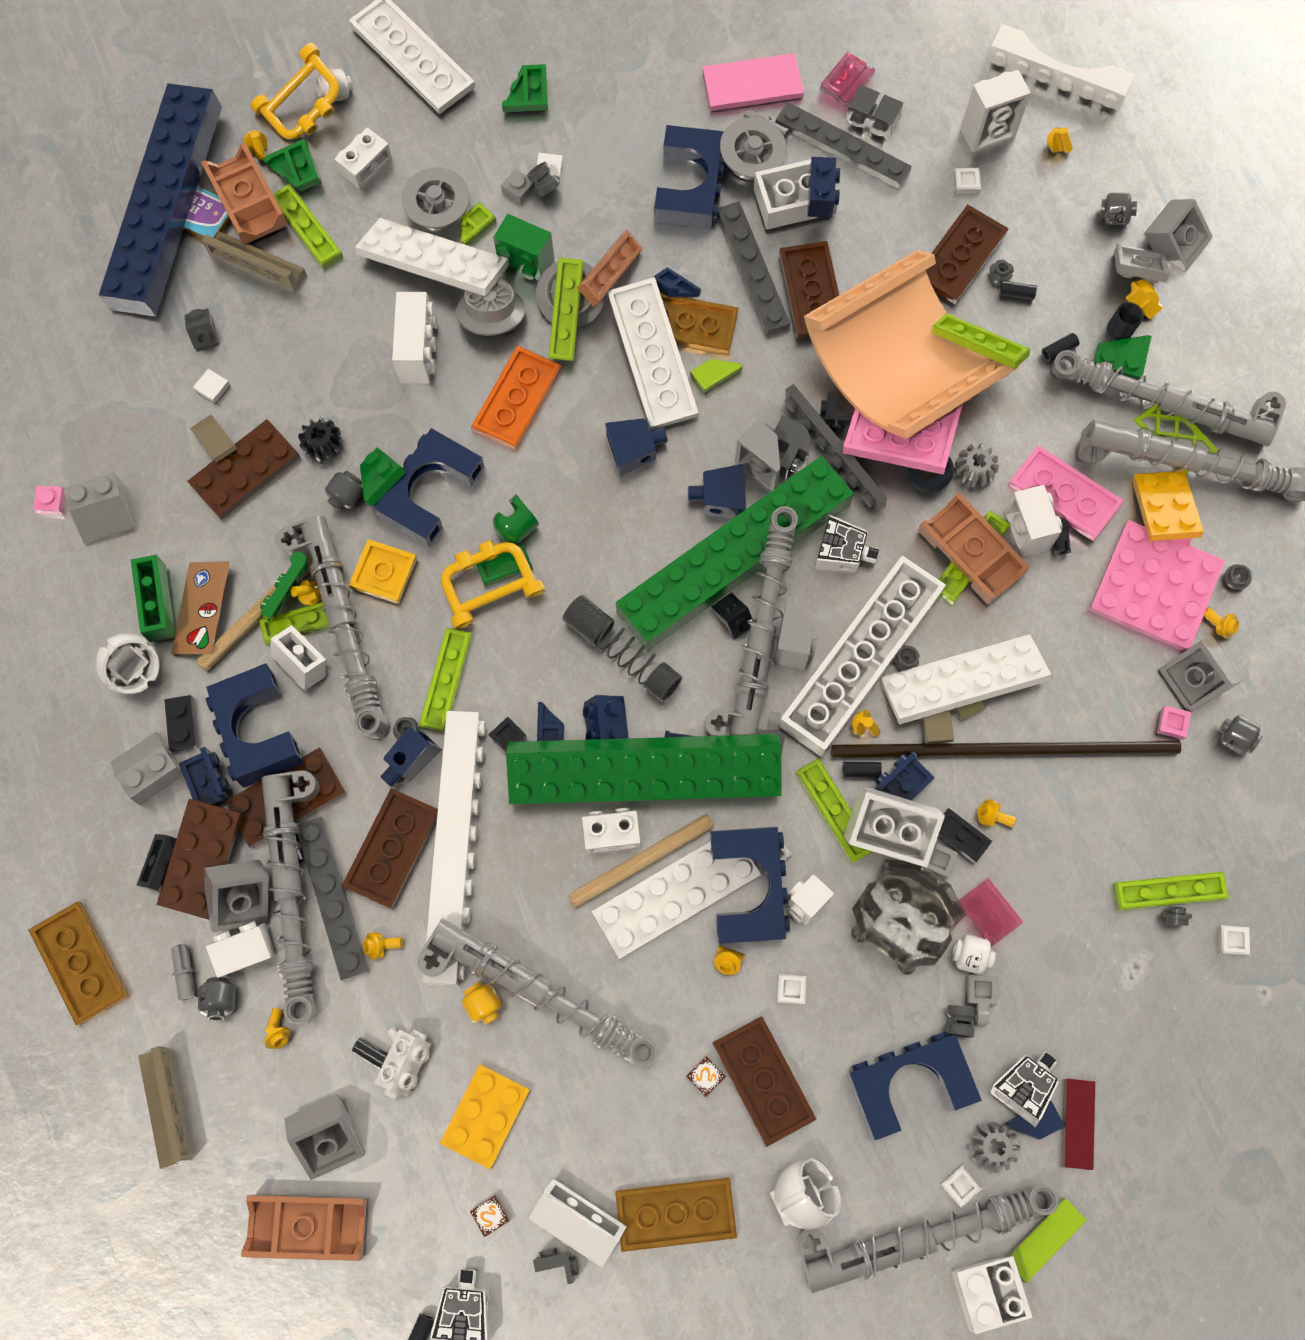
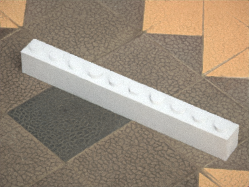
[423,711,486,987]

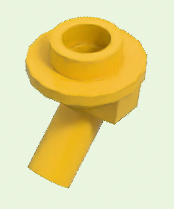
[290,579,321,606]
[1204,607,1240,639]
[977,799,1017,828]
[362,932,404,960]
[264,1008,291,1049]

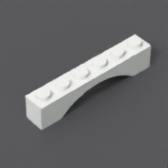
[987,24,1135,111]

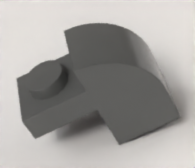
[775,415,811,479]

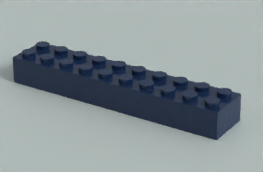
[99,83,222,317]

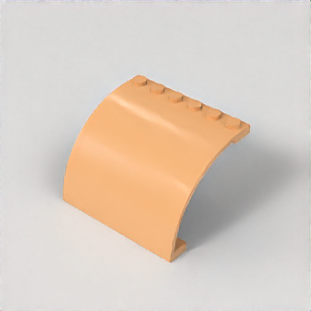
[804,250,1019,439]

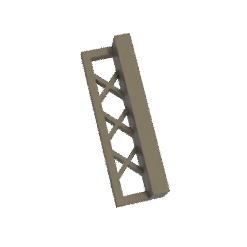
[202,232,306,292]
[138,1046,191,1169]

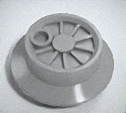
[720,118,787,180]
[402,168,470,230]
[536,262,605,328]
[456,279,525,336]

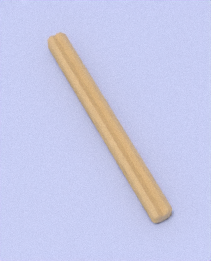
[196,554,312,671]
[569,814,713,907]

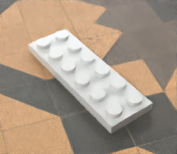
[349,0,475,114]
[355,218,509,297]
[607,277,699,430]
[881,634,1051,725]
[592,828,761,960]

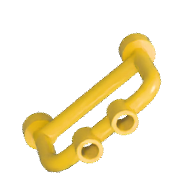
[250,43,340,140]
[440,540,546,629]

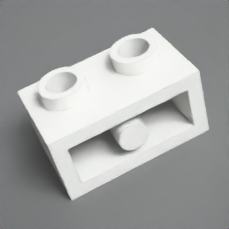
[334,128,392,189]
[271,625,326,691]
[582,808,641,854]
[786,874,834,925]
[206,921,276,978]

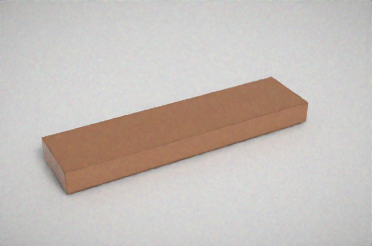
[577,230,642,307]

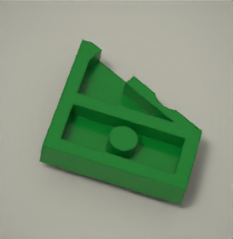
[502,64,548,112]
[1093,335,1152,380]

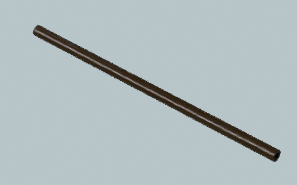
[831,741,1181,758]

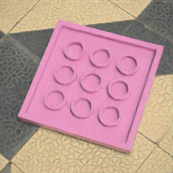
[843,403,963,475]
[1089,520,1225,652]

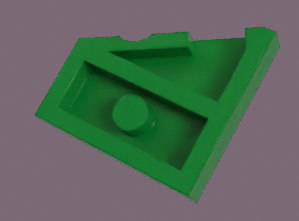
[263,139,322,192]
[360,447,406,507]

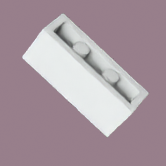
[528,1179,626,1268]

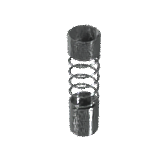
[562,595,682,702]

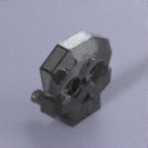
[851,860,966,975]

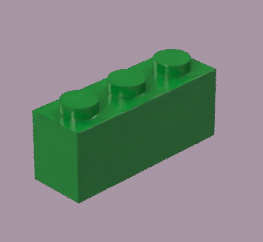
[131,554,176,642]

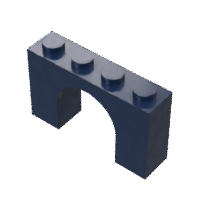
[654,125,725,228]
[374,428,485,548]
[205,663,304,788]
[710,827,790,944]
[846,1032,982,1141]

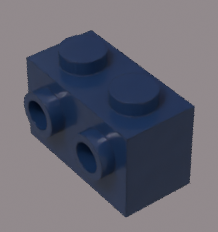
[807,157,840,218]

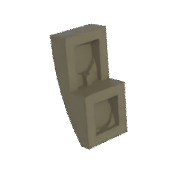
[190,415,237,463]
[920,710,954,744]

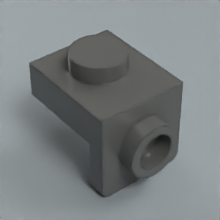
[184,308,218,350]
[533,1248,579,1284]

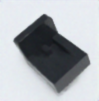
[820,391,851,433]
[711,592,753,639]

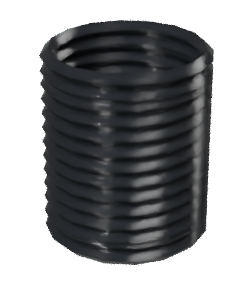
[1107,302,1144,340]

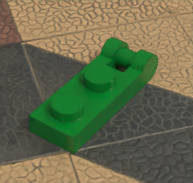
[260,552,308,623]

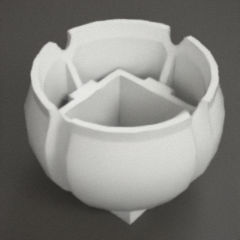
[95,633,159,694]
[770,1158,841,1230]

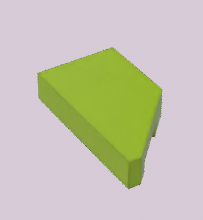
[461,202,496,246]
[690,359,742,394]

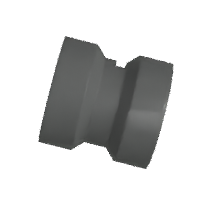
[527,161,560,196]
[946,1005,976,1038]

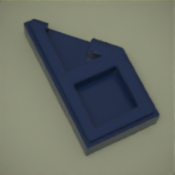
[652,267,701,297]
[537,702,564,741]
[1003,1100,1065,1140]

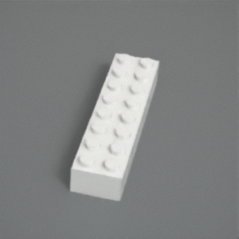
[778,556,946,757]

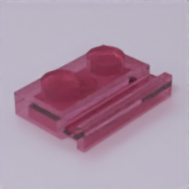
[820,51,875,107]
[956,878,1023,947]

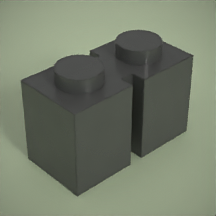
[846,84,904,139]

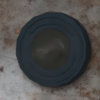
[907,457,954,493]

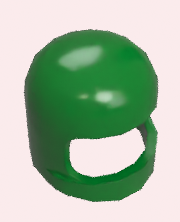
[493,494,539,544]

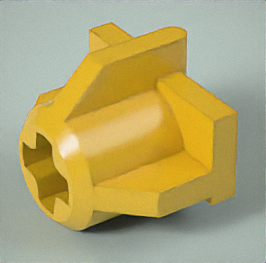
[1125,279,1163,319]

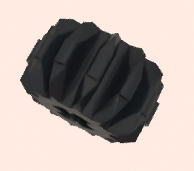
[298,417,342,462]

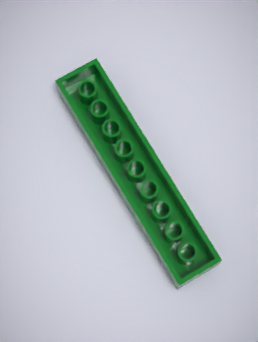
[616,455,854,652]
[506,734,782,804]

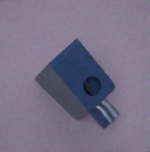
[605,418,668,476]
[688,464,746,518]
[380,726,442,787]

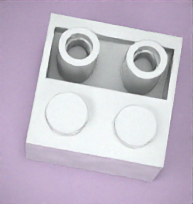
[951,1256,1032,1334]

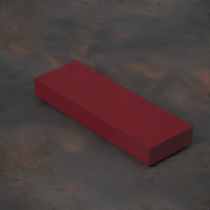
[1062,1079,1095,1170]

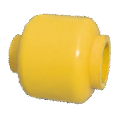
[461,981,503,1025]

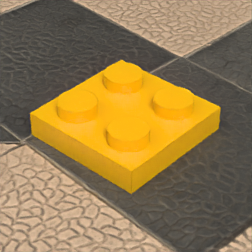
[349,539,417,604]

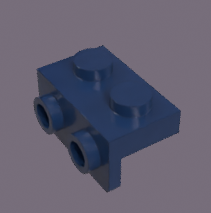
[583,695,629,740]
[179,747,231,806]
[875,752,935,801]

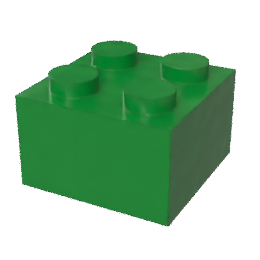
[493,213,554,281]

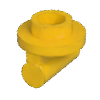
[1047,127,1073,153]
[243,130,267,160]
[852,710,881,737]
[714,945,745,975]

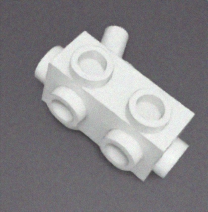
[374,1027,432,1100]

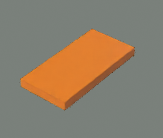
[471,345,562,450]

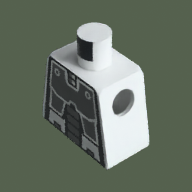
[815,515,879,573]
[990,1052,1059,1127]
[430,1269,490,1340]

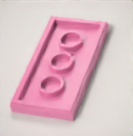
[702,53,804,111]
[1008,445,1124,542]

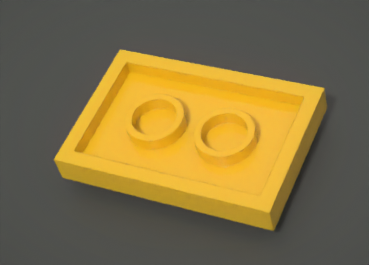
[1132,471,1204,541]
[440,1064,530,1170]

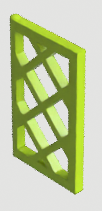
[1134,404,1218,476]

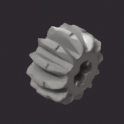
[955,443,999,488]
[969,1122,1020,1173]

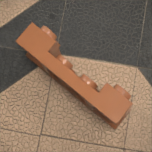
[201,143,288,245]
[918,493,1030,605]
[241,1195,367,1261]

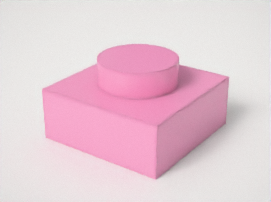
[33,486,65,514]
[1157,705,1191,740]

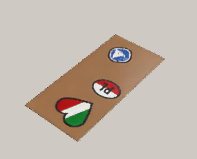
[171,561,230,654]

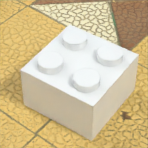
[1004,485,1062,558]

